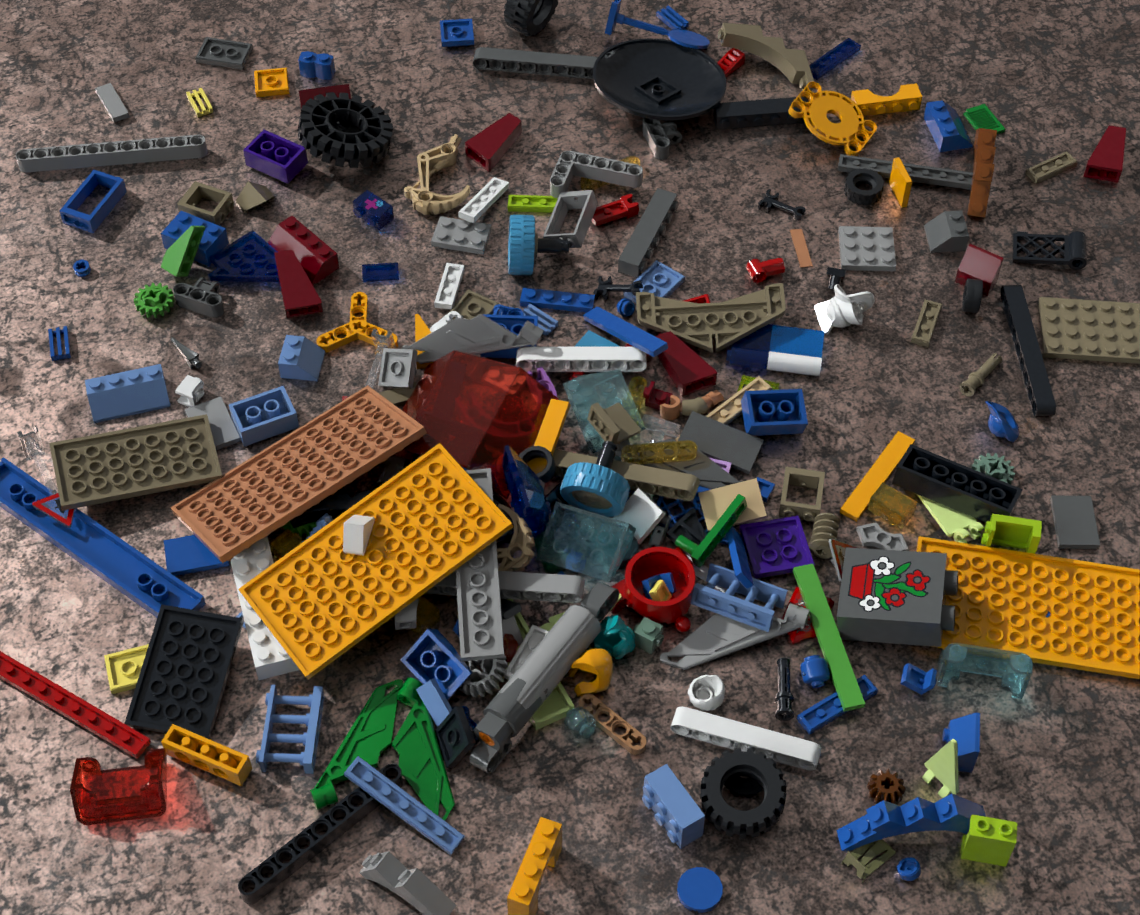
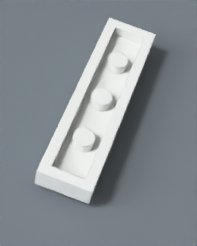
[458,177,509,223]

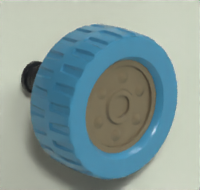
[508,214,569,276]
[560,441,630,517]

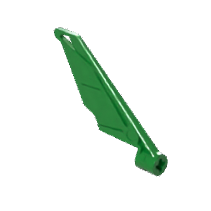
[392,677,455,822]
[310,679,403,810]

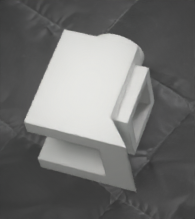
[175,375,205,407]

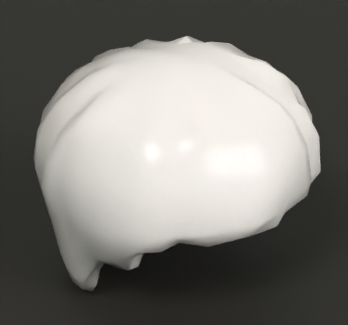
[688,675,725,711]

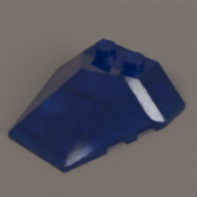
[502,445,551,538]

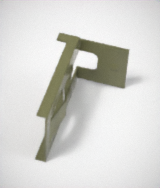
[841,839,896,883]

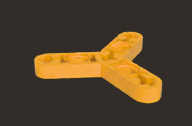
[316,292,398,353]

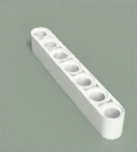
[516,347,647,372]
[670,706,822,771]

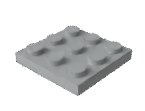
[838,226,896,271]

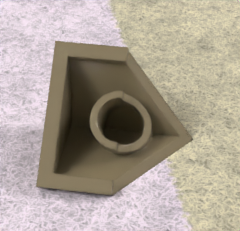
[235,181,275,213]

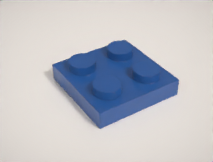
[440,19,474,47]

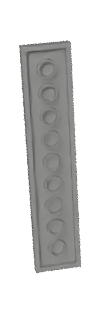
[456,468,505,662]

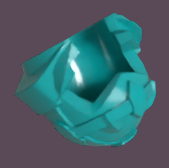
[592,615,635,659]

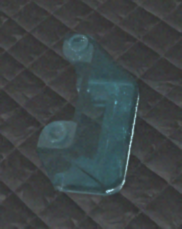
[936,643,1033,699]

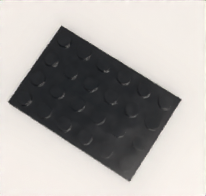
[124,604,244,739]

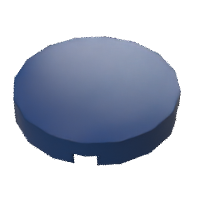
[677,867,723,913]

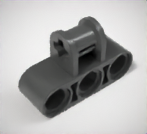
[642,118,682,160]
[173,277,224,318]

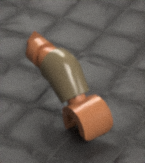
[660,390,724,420]

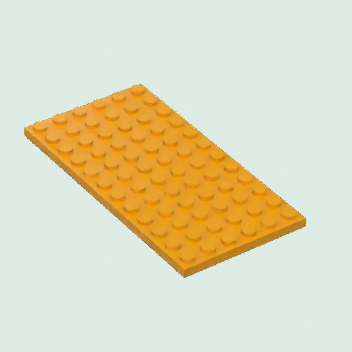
[238,443,513,680]
[916,536,1140,679]

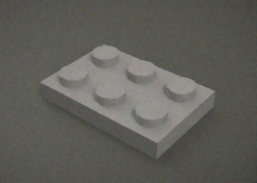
[431,216,492,255]

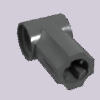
[376,454,409,487]

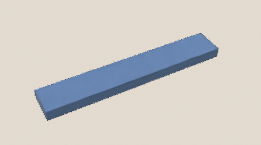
[344,756,465,856]

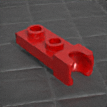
[592,194,639,227]

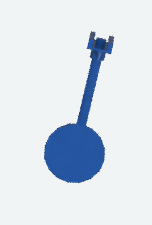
[605,0,710,49]

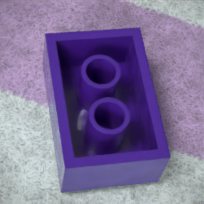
[243,129,308,184]

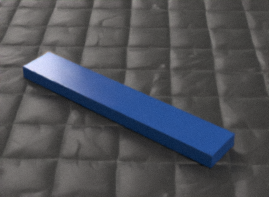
[583,306,668,357]

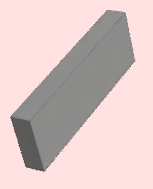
[95,83,130,123]

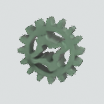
[971,453,1015,484]

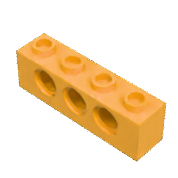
[161,724,253,786]

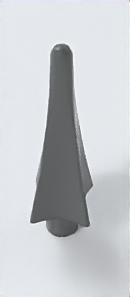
[171,338,202,369]

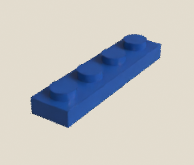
[520,288,595,313]

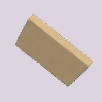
[698,478,767,532]

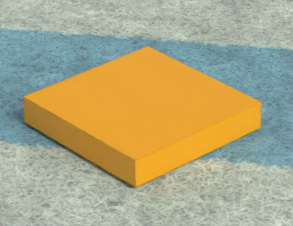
[254,68,290,97]
[889,157,912,208]

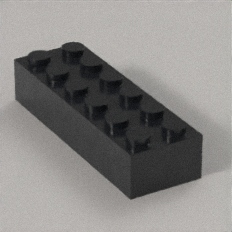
[892,444,1023,522]

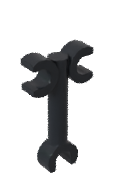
[758,189,806,221]
[593,276,643,300]

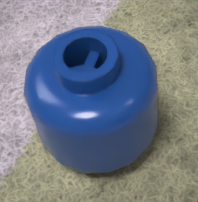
[800,655,830,688]

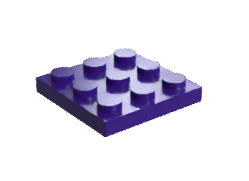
[739,515,815,579]

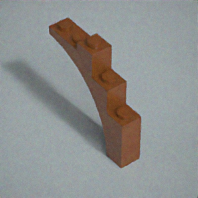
[967,128,997,217]

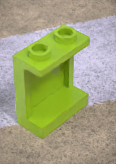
[981,514,1042,554]
[960,815,1017,867]

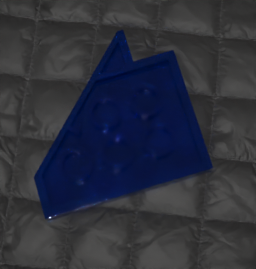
[208,230,280,282]

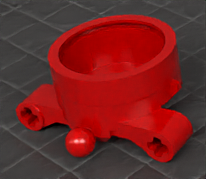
[610,547,695,633]

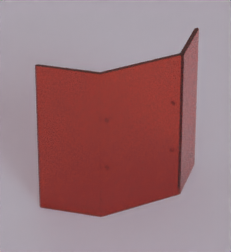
[402,350,559,499]

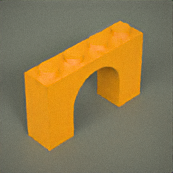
[507,817,562,915]

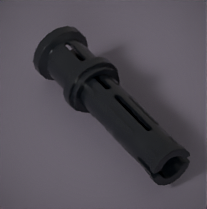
[775,658,794,721]

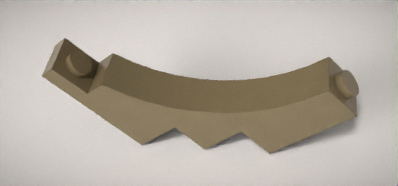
[718,23,814,91]

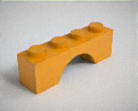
[851,83,922,116]

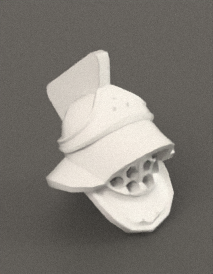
[814,284,875,335]

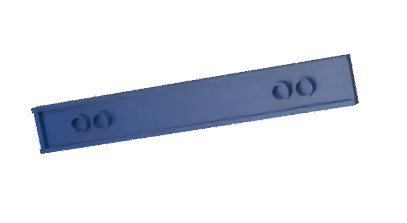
[0,457,206,618]

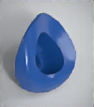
[985,401,1020,443]

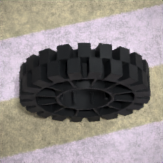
[297,92,393,168]

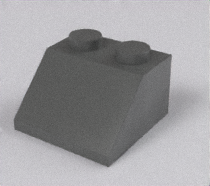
[924,210,969,253]

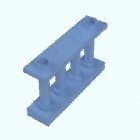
[690,563,788,632]
[256,685,325,774]

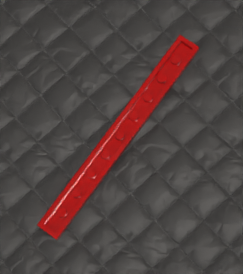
[0,651,151,759]

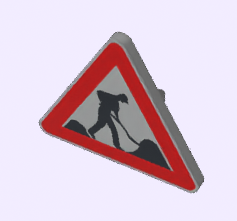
[829,539,857,582]

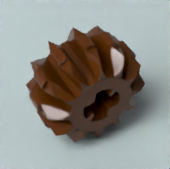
[867,768,906,805]

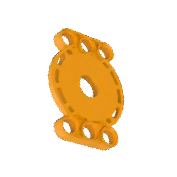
[788,81,877,156]

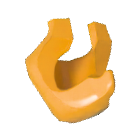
[568,648,613,697]

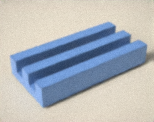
[523,304,558,336]

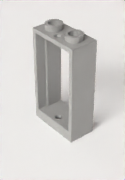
[543,190,598,248]

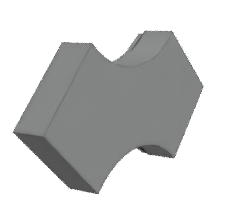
[856,522,909,551]

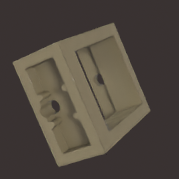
[177,181,234,225]
[779,466,825,521]

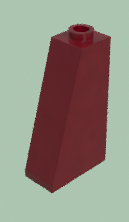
[465,113,522,172]
[1083,125,1126,183]
[274,250,323,318]
[655,331,717,397]

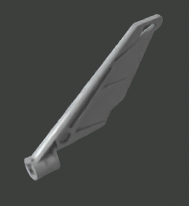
[401,314,544,364]
[660,603,810,670]

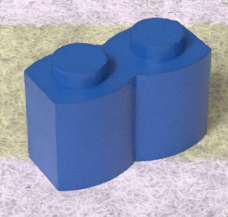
[298,51,335,80]

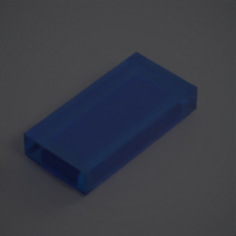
[362,262,399,282]

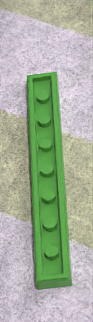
[793,564,865,712]

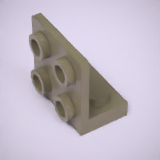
[587,402,641,444]

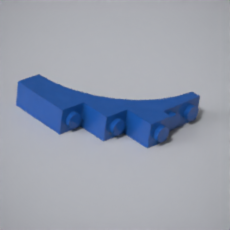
[836,794,986,852]

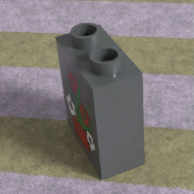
[837,547,958,647]

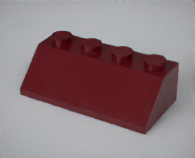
[266,216,339,285]

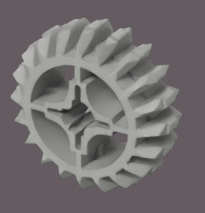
[459,654,508,698]

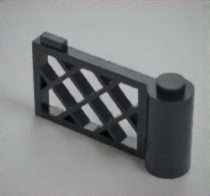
[1013,231,1087,270]

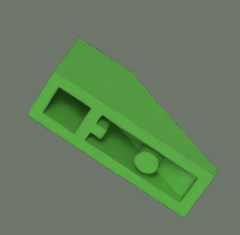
[161,226,206,277]

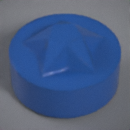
[897,857,921,881]

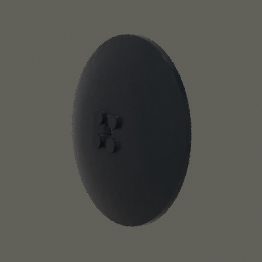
[593,38,726,121]

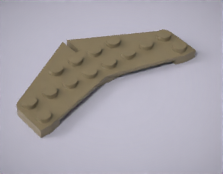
[636,283,786,353]

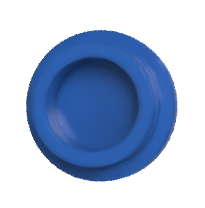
[617,298,635,317]

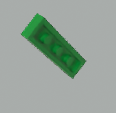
[675,494,747,568]

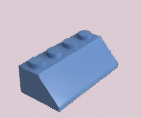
[85,364,171,423]

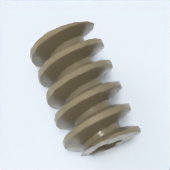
[809,513,840,559]

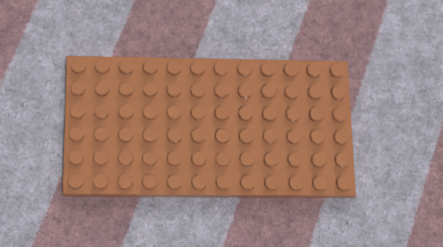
[171,385,427,563]

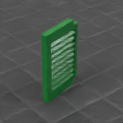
[963,104,1006,134]

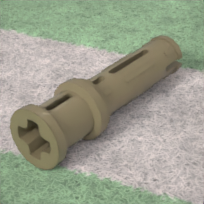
[959,353,1002,397]

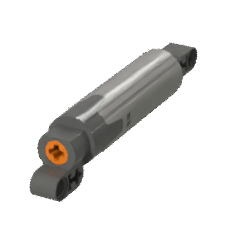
[470,582,619,773]

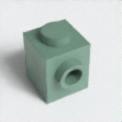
[633,617,664,654]

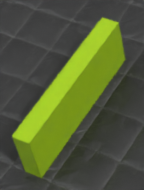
[507,195,558,213]

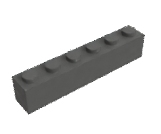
[618,188,679,278]

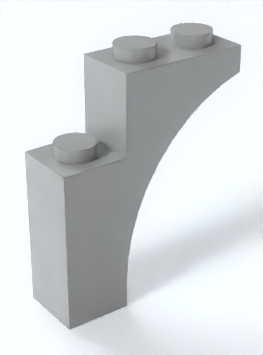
[359,851,457,915]

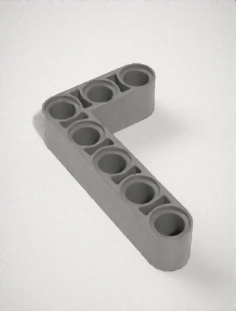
[550,151,643,198]

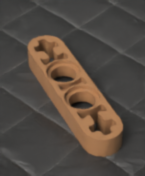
[578,694,646,755]

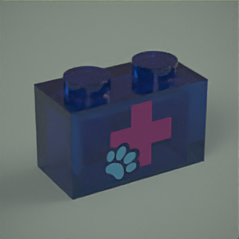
[352,190,394,230]

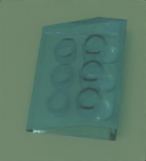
[563,370,646,453]
[536,502,636,583]

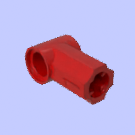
[746,258,785,283]

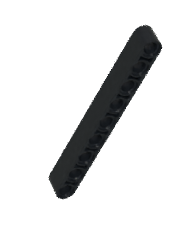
[1000,285,1056,417]
[238,764,403,904]

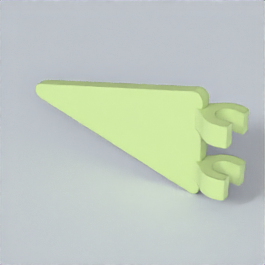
[917,494,984,543]
[922,739,959,798]

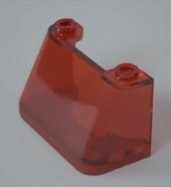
[70,748,167,825]

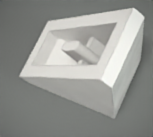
[343,514,375,556]

